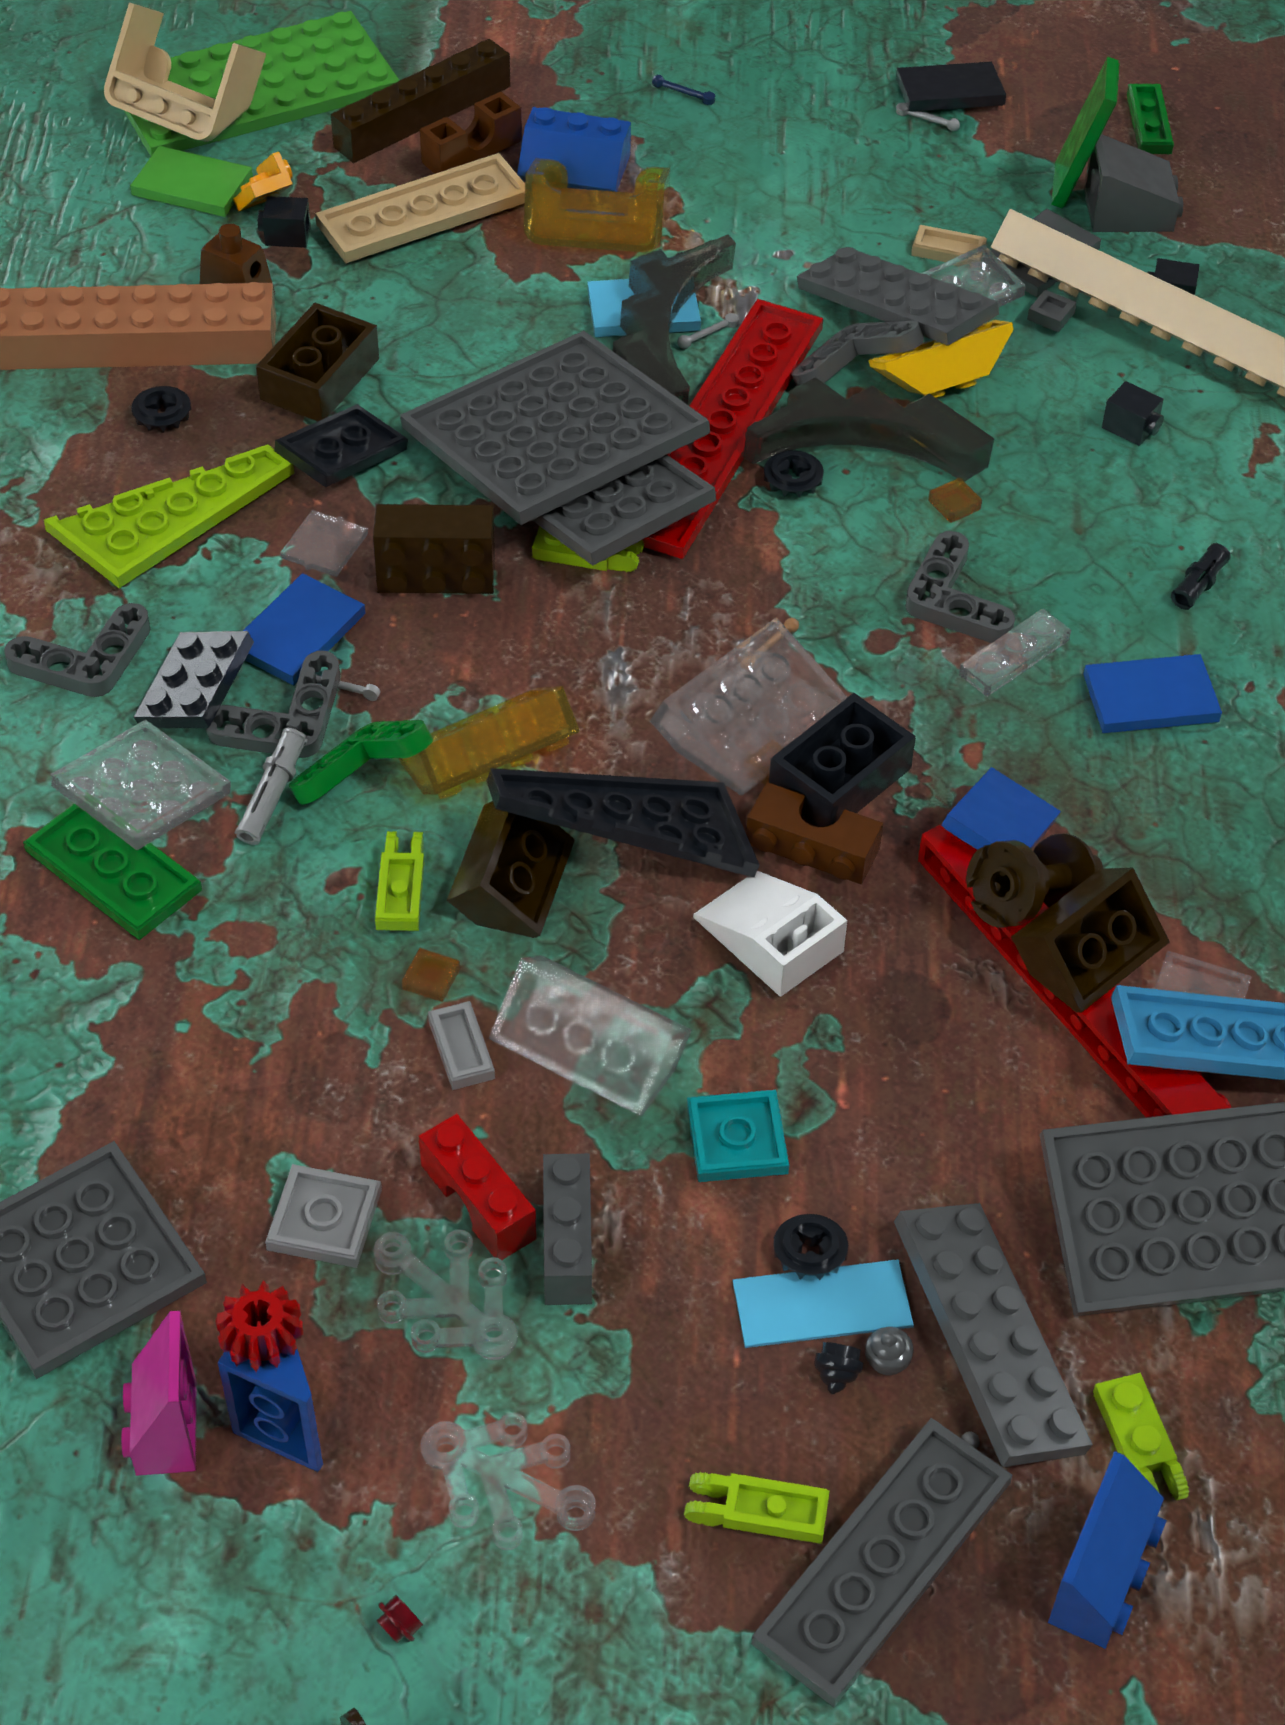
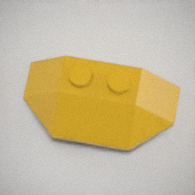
[869,320,1014,399]

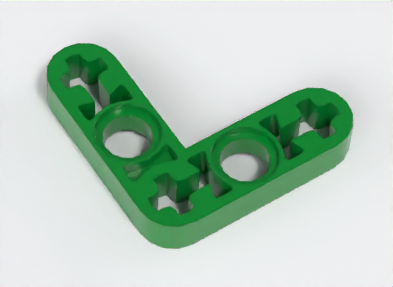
[289,720,433,805]

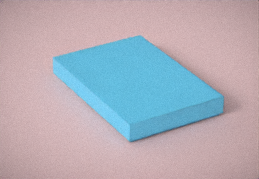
[587,275,701,337]

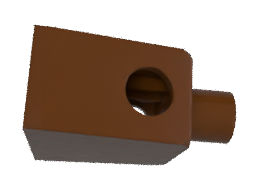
[200,223,275,295]

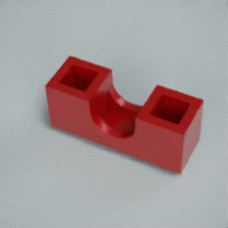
[418,1113,537,1263]

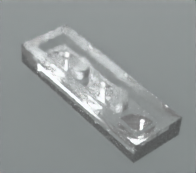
[959,608,1071,697]

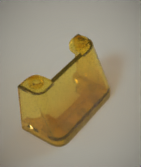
[524,158,671,252]

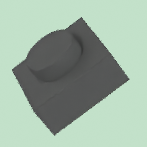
[1027,290,1077,332]

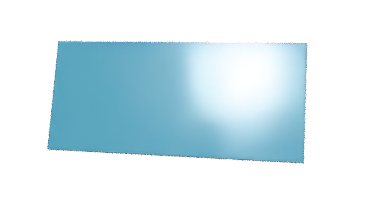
[732,1259,914,1348]

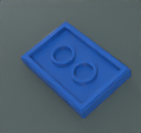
[243,573,365,686]
[1083,654,1222,733]
[941,767,1061,850]

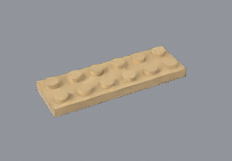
[315,153,531,263]

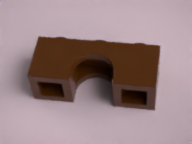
[420,91,522,174]
[746,782,883,885]

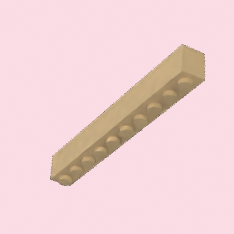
[991,209,1285,398]

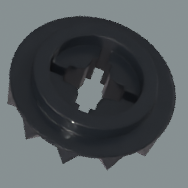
[131,386,192,432]
[764,450,824,498]
[773,1214,849,1280]

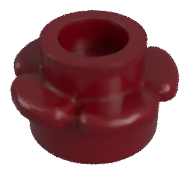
[377,1595,424,1643]

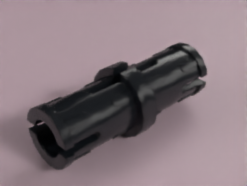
[1171,543,1231,610]

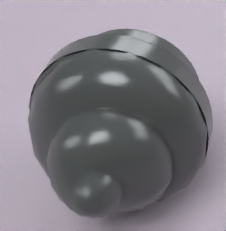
[865,1326,914,1375]

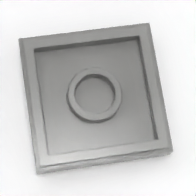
[265,1164,382,1268]

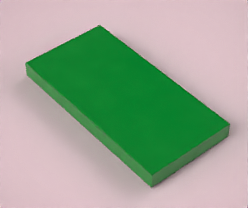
[1051,56,1120,208]
[23,794,202,940]

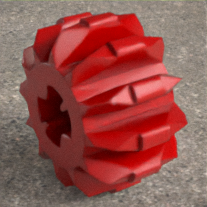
[215,1280,304,1372]

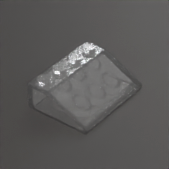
[650,617,848,796]

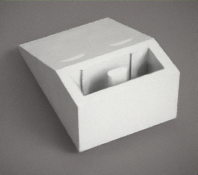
[693,871,847,997]

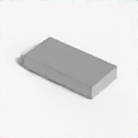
[428,1001,495,1090]

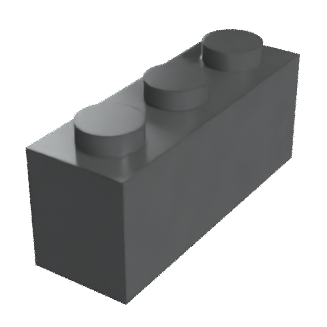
[543,1153,592,1305]

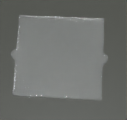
[280,510,368,577]

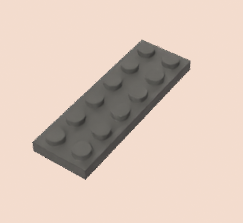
[797,247,999,345]
[894,1203,1093,1467]
[751,1418,1013,1707]

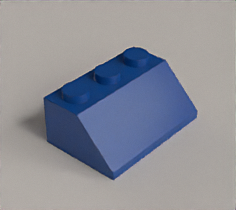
[517,107,631,196]
[217,1326,323,1472]
[1048,1451,1167,1649]

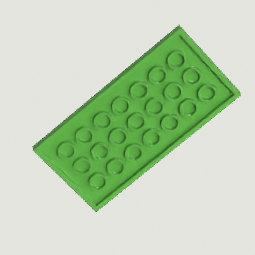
[107,11,400,156]

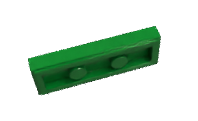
[1127,84,1174,154]

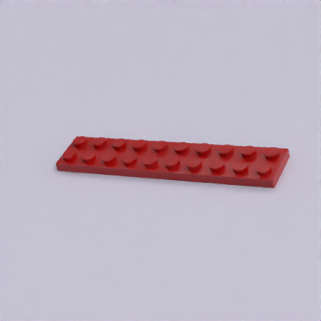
[642,299,823,559]

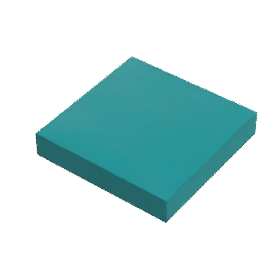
[687,1090,789,1182]

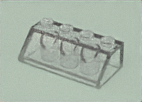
[488,955,692,1116]

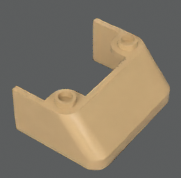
[104,2,267,142]

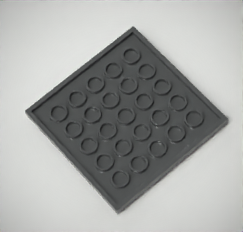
[400,331,710,525]

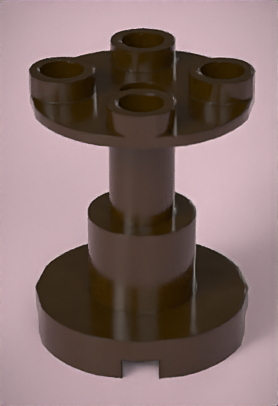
[966,833,1103,928]

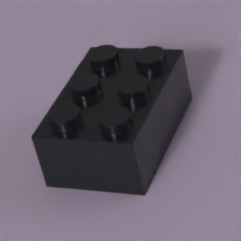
[769,693,916,827]

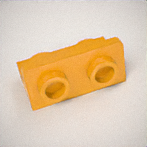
[233,151,293,212]

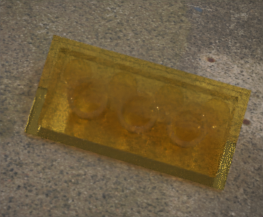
[398,686,580,799]

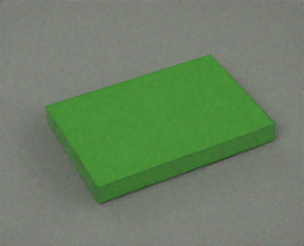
[130,146,253,217]

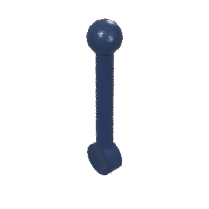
[652,75,716,105]

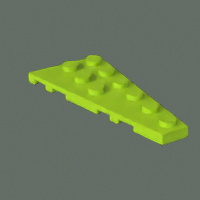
[44,444,294,588]

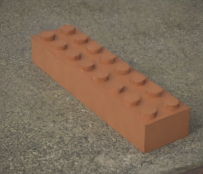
[0,282,276,370]

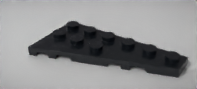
[486,768,760,877]

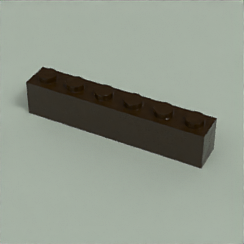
[330,38,511,163]

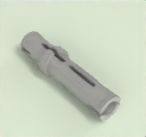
[234,728,308,845]

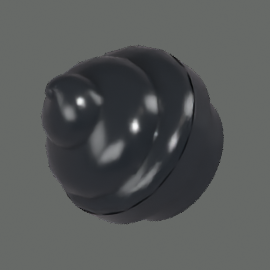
[814,1342,863,1394]

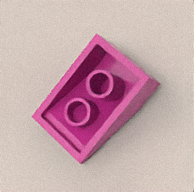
[121,1311,197,1476]

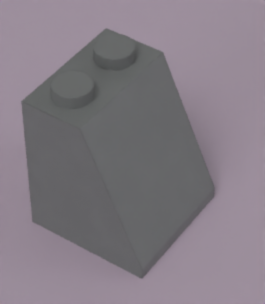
[1084,134,1183,232]

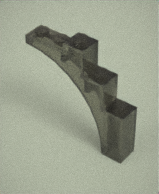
[612,234,736,405]
[743,377,995,482]

